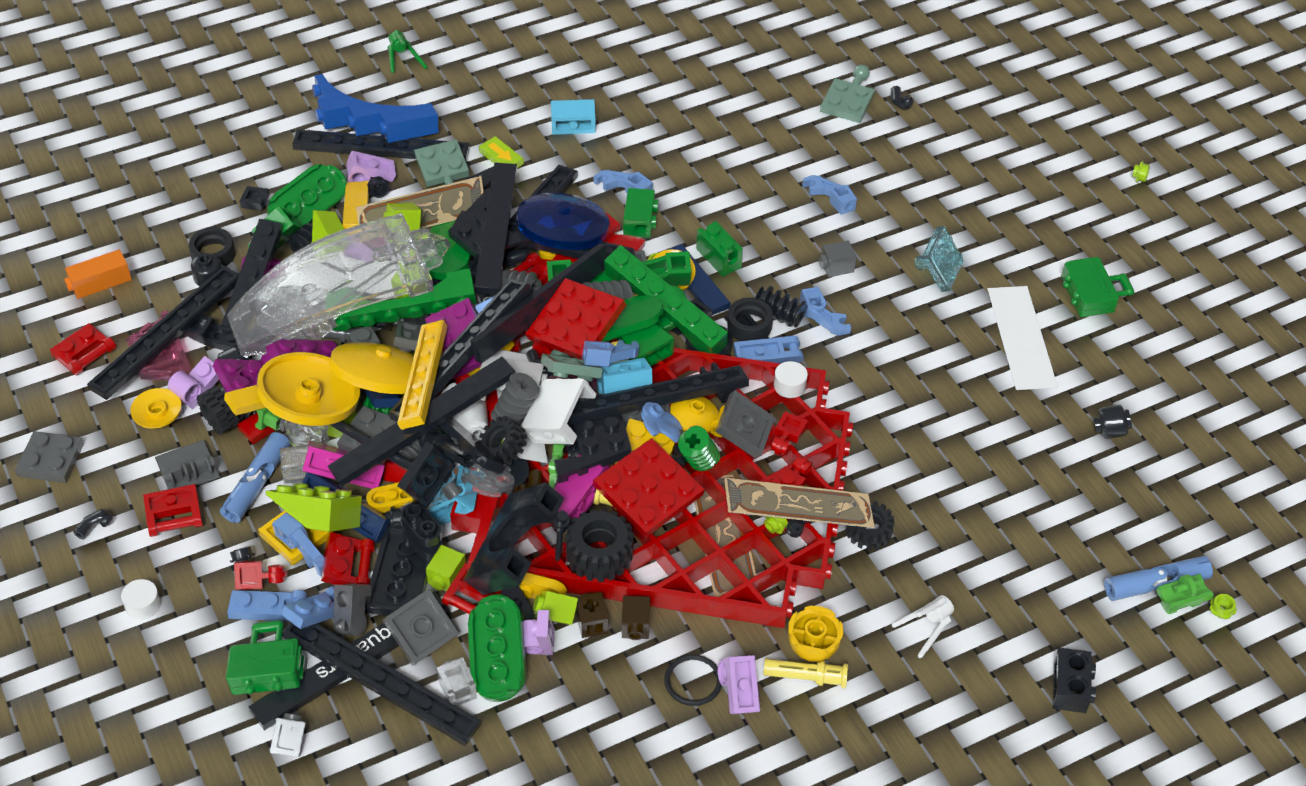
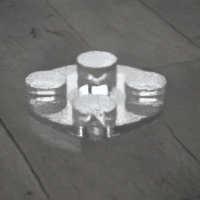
[279,419,329,453]
[461,459,515,497]

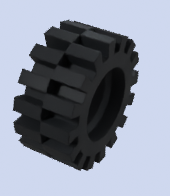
[196,386,239,434]
[479,416,527,465]
[846,501,894,550]

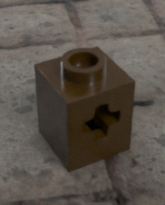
[575,592,608,638]
[622,596,650,640]

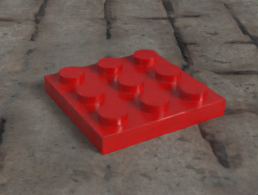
[525,278,626,360]
[593,438,705,538]

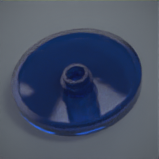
[516,193,609,250]

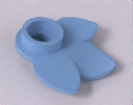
[641,402,682,443]

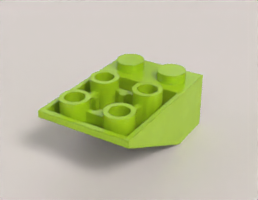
[265,483,362,532]

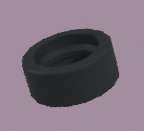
[188,227,236,266]
[727,298,773,341]

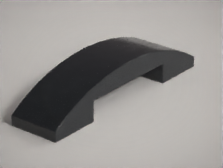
[183,316,279,354]

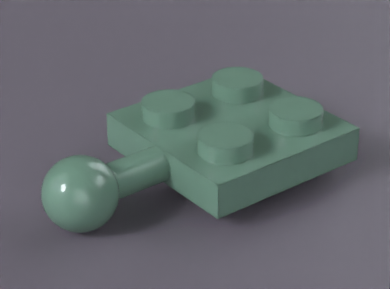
[820,64,875,123]
[414,139,470,187]
[541,349,603,381]

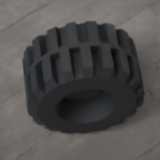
[566,508,633,582]

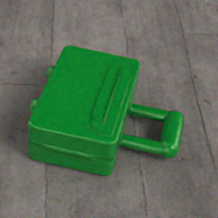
[1061,257,1134,317]
[226,620,305,695]

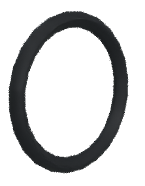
[664,655,722,706]

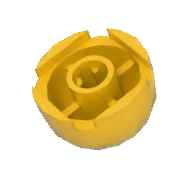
[788,606,843,662]

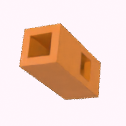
[64,249,132,299]

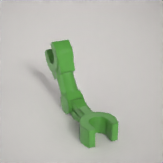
[548,444,565,489]

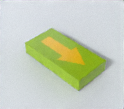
[479,136,524,168]

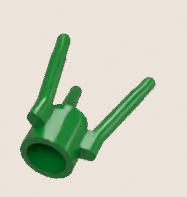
[387,30,428,73]

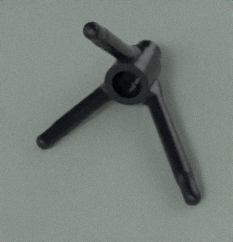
[544,511,574,561]

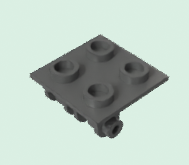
[155,440,220,489]

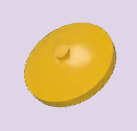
[329,342,414,394]
[256,352,360,426]

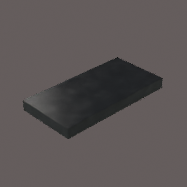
[365,525,431,616]

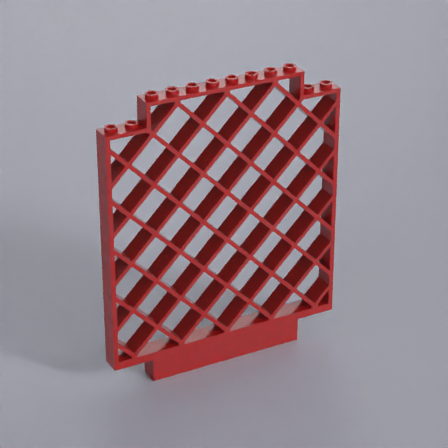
[450,339,853,628]

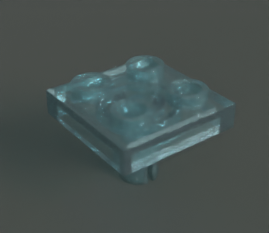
[915,226,964,292]

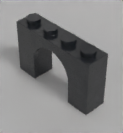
[463,482,564,595]

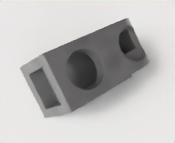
[333,584,371,636]

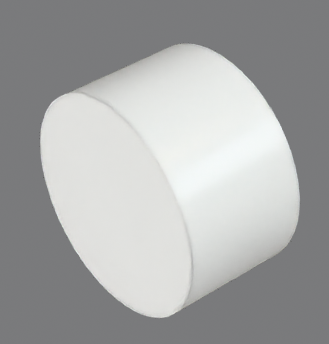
[774,361,808,398]
[121,579,161,620]

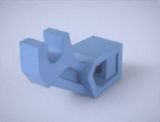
[594,170,653,193]
[802,175,857,215]
[799,287,851,335]
[582,340,639,367]
[272,512,324,577]

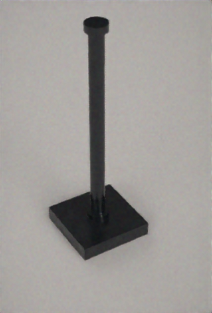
[330,421,456,509]

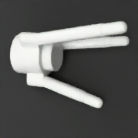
[892,595,954,658]

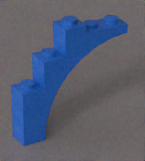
[312,74,439,143]

